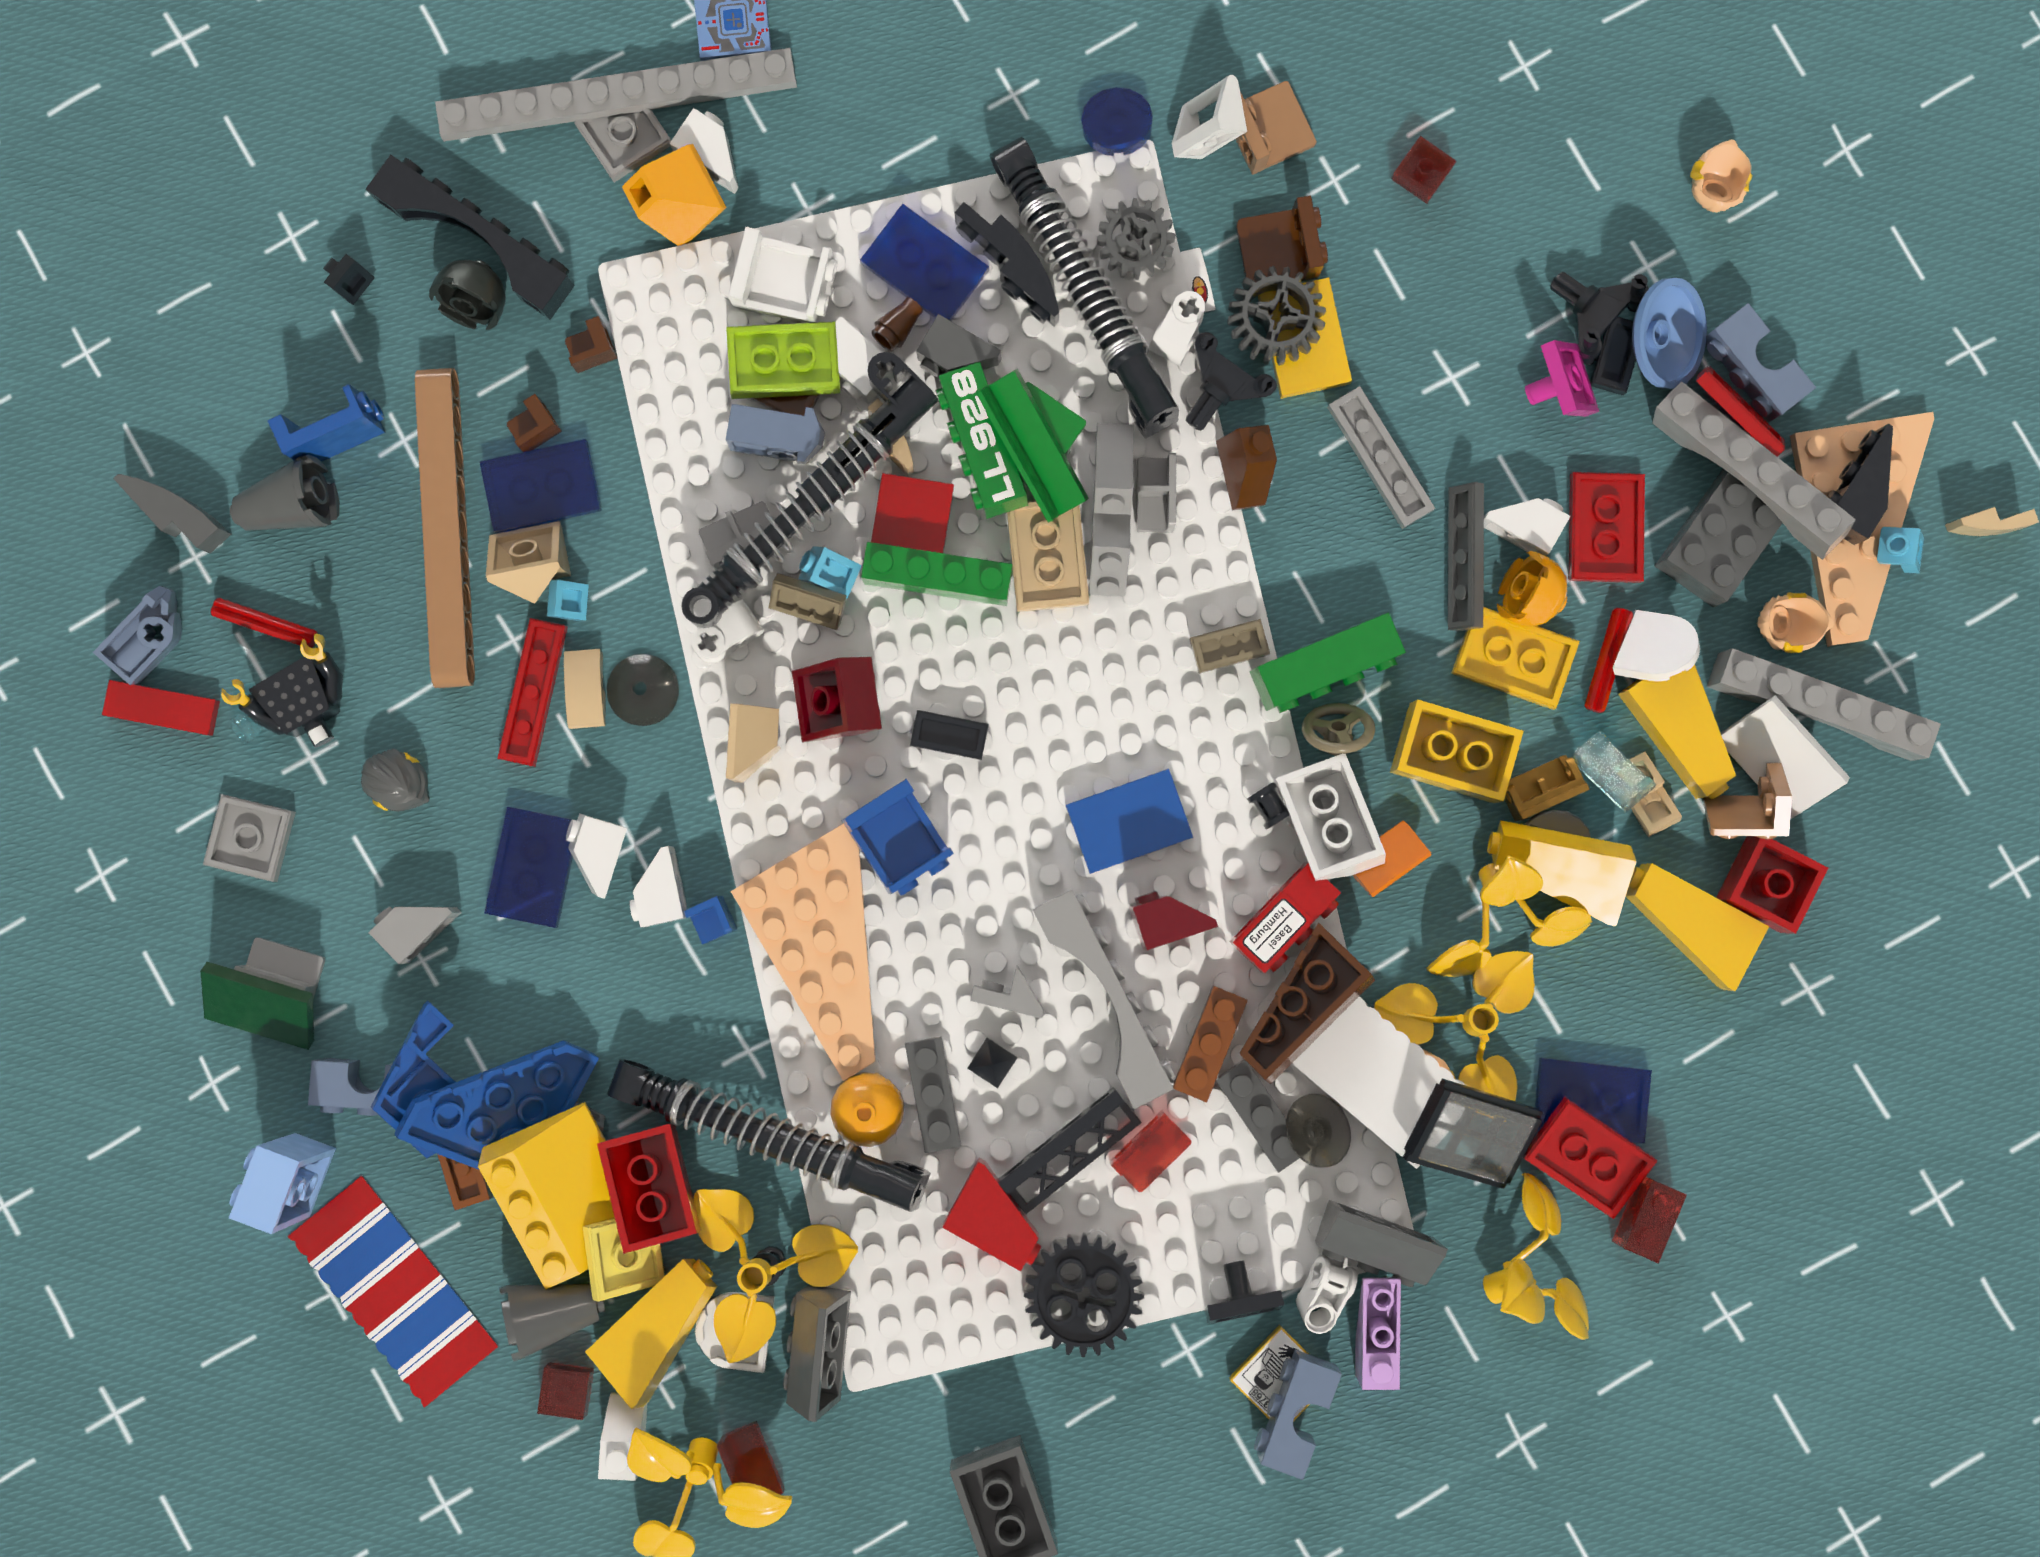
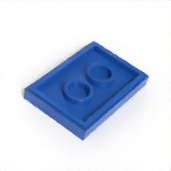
[1065,769,1194,874]

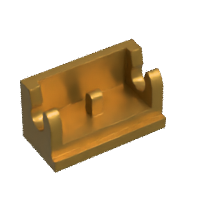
[1505,755,1590,821]

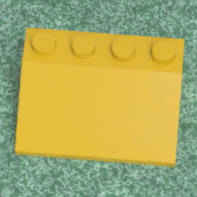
[478,1102,615,1290]

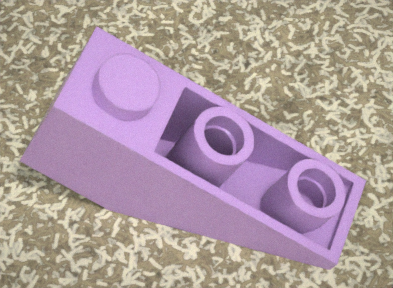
[1355,1278,1401,1390]

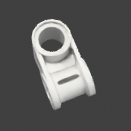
[1148,291,1205,366]
[692,600,764,663]
[1296,1256,1358,1334]

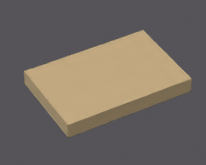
[1007,500,1089,612]

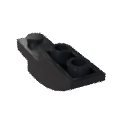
[954,202,1059,327]

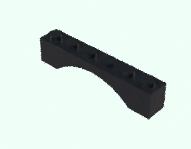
[366,154,575,320]

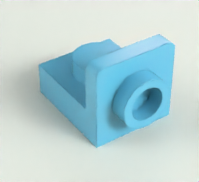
[1877,527,1924,574]
[799,546,862,599]

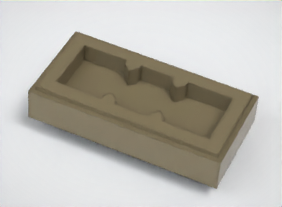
[768,573,847,630]
[1189,619,1270,674]

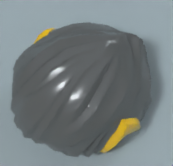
[361,749,429,812]

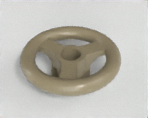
[1302,703,1375,756]

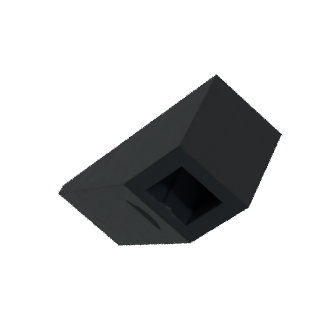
[1827,424,1893,545]

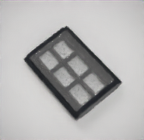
[1403,1078,1543,1189]

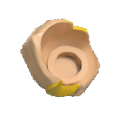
[1690,139,1753,213]
[1757,592,1834,653]

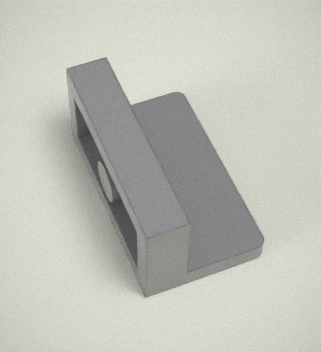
[234,938,325,999]

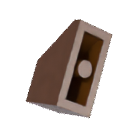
[1216,425,1277,511]

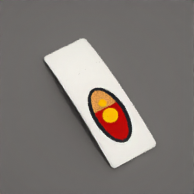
[1180,248,1215,312]

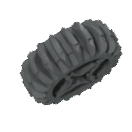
[1227,266,1326,366]

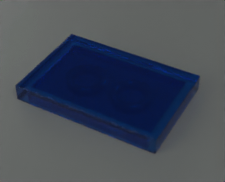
[860,203,989,321]
[480,439,602,533]
[484,807,573,928]
[1535,1057,1652,1144]

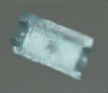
[1574,731,1656,813]

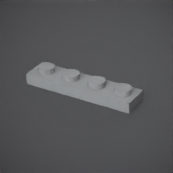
[1327,386,1435,529]

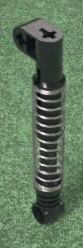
[681,352,939,628]
[607,1059,931,1212]

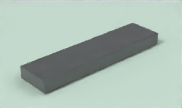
[1448,482,1484,631]

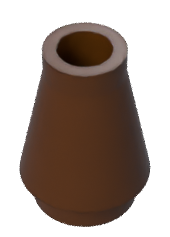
[871,297,923,352]

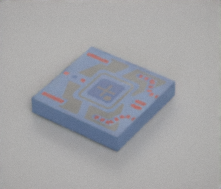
[694,0,772,61]

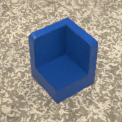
[684,896,737,944]

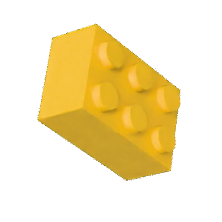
[1390,699,1524,803]

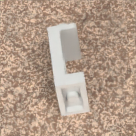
[728,227,837,323]

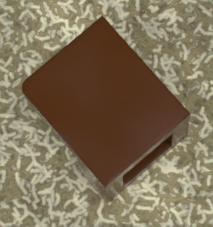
[565,316,618,373]
[507,394,562,454]

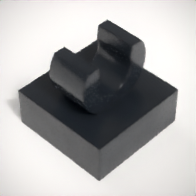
[323,254,375,305]

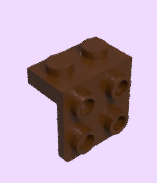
[1236,195,1328,281]

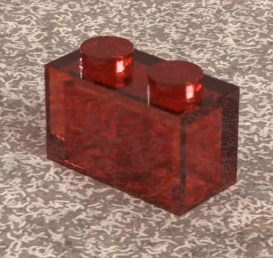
[1612,1177,1687,1264]

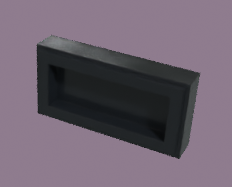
[1590,317,1636,395]
[910,710,989,760]

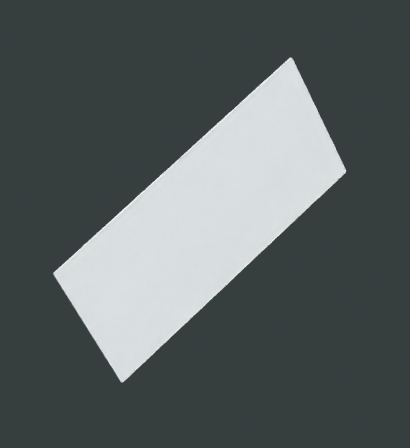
[598,140,1414,1392]

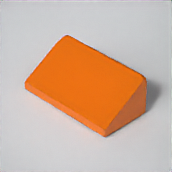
[1353,821,1432,897]

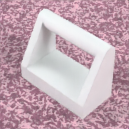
[1172,75,1247,159]

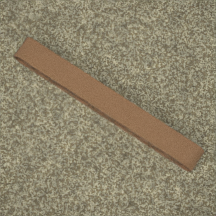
[415,368,475,688]

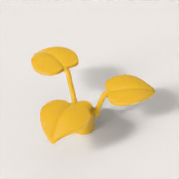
[1426,855,1593,977]
[1374,951,1535,1122]
[1483,1173,1589,1340]
[694,1189,858,1363]
[627,1427,792,1557]

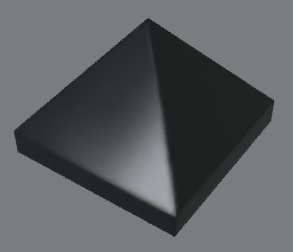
[967,1037,1018,1088]

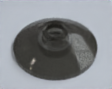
[607,654,679,726]
[1286,1094,1351,1168]

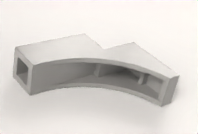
[1089,423,1134,596]

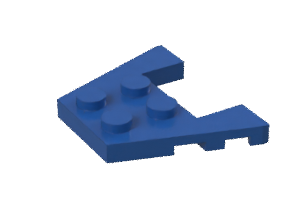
[371,1000,456,1158]

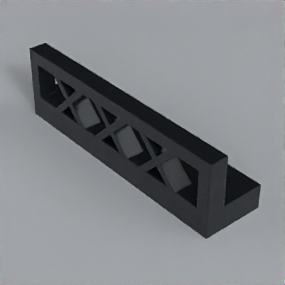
[998,1087,1142,1214]

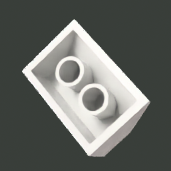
[1276,753,1386,881]

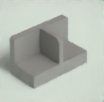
[1137,453,1176,533]
[699,501,771,570]

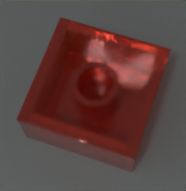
[1391,136,1457,204]
[537,1362,594,1420]

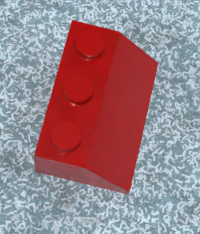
[597,1123,701,1254]

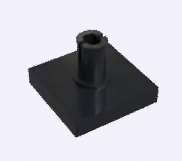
[1205,1260,1284,1325]

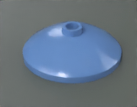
[1632,278,1707,389]

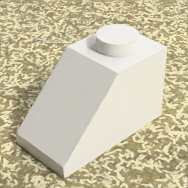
[670,108,738,194]
[836,316,893,404]
[1484,498,1570,556]
[566,813,627,899]
[630,846,687,927]
[598,1392,647,1481]

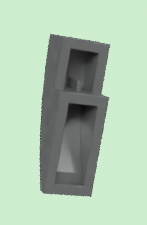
[113,474,232,554]

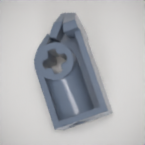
[725,404,825,464]
[92,586,182,685]

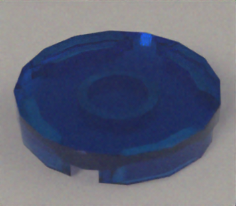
[1081,87,1153,156]

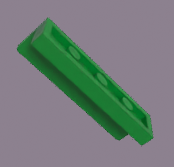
[976,369,1089,523]

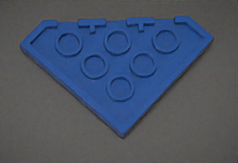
[394,1040,599,1170]

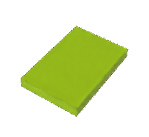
[726,322,840,399]

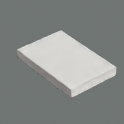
[1721,695,1850,819]

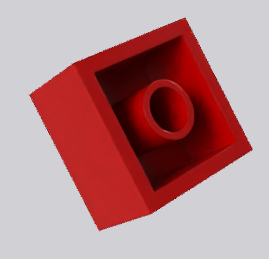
[1716,836,1828,934]

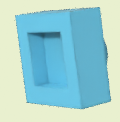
[547,580,589,621]

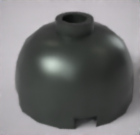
[429,260,506,330]

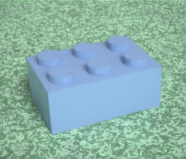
[229,1133,336,1234]

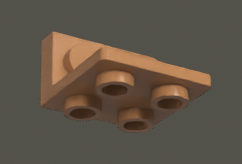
[1235,81,1317,175]
[1703,763,1792,839]

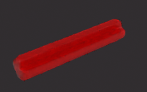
[211,598,318,648]
[1585,608,1633,713]

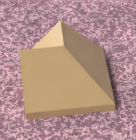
[486,521,571,604]
[726,703,781,783]

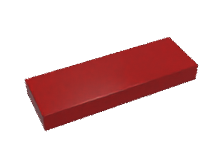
[102,680,220,736]

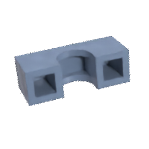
[1706,303,1816,422]
[308,1058,393,1116]
[1254,1349,1342,1480]

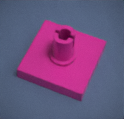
[1525,340,1600,417]

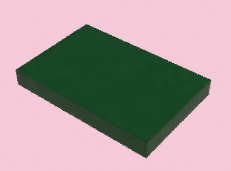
[200,962,314,1050]

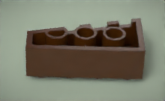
[1239,922,1375,1084]

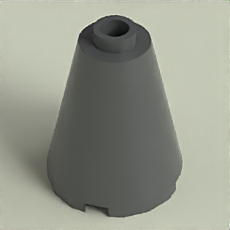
[230,455,340,531]
[499,1284,605,1362]

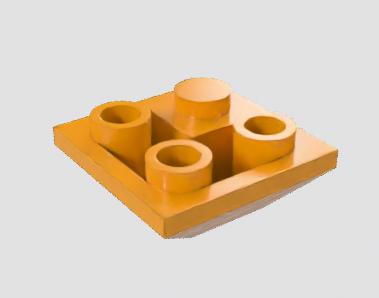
[622,144,727,246]

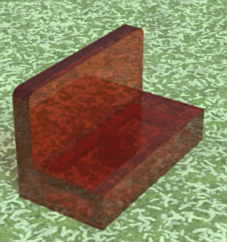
[1109,1110,1192,1192]
[717,1421,785,1494]

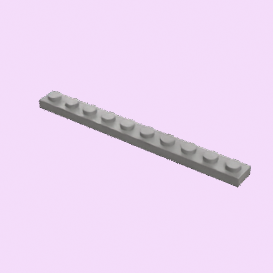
[435,48,797,141]

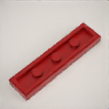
[497,618,568,767]

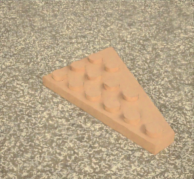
[1790,412,1934,647]
[731,824,876,1081]

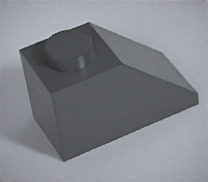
[916,314,1002,377]

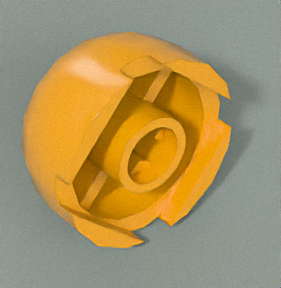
[1497,551,1567,626]
[830,1072,904,1147]

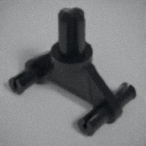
[1550,272,1649,365]
[1185,332,1277,431]

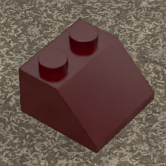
[792,657,882,743]
[1129,891,1218,950]

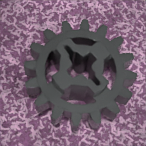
[1097,198,1176,280]

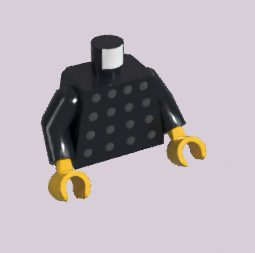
[221,634,343,747]

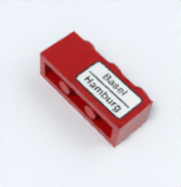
[1229,862,1341,973]

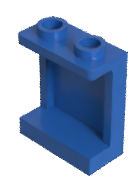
[267,384,385,462]
[841,779,954,896]

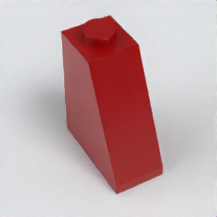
[942,1157,1041,1271]

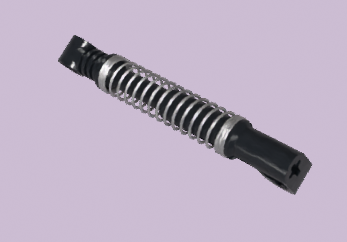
[990,137,1179,439]

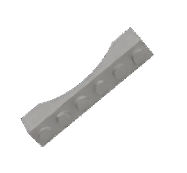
[1653,381,1856,560]
[1707,648,1941,761]
[1033,890,1176,1109]

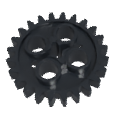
[1024,1232,1144,1357]

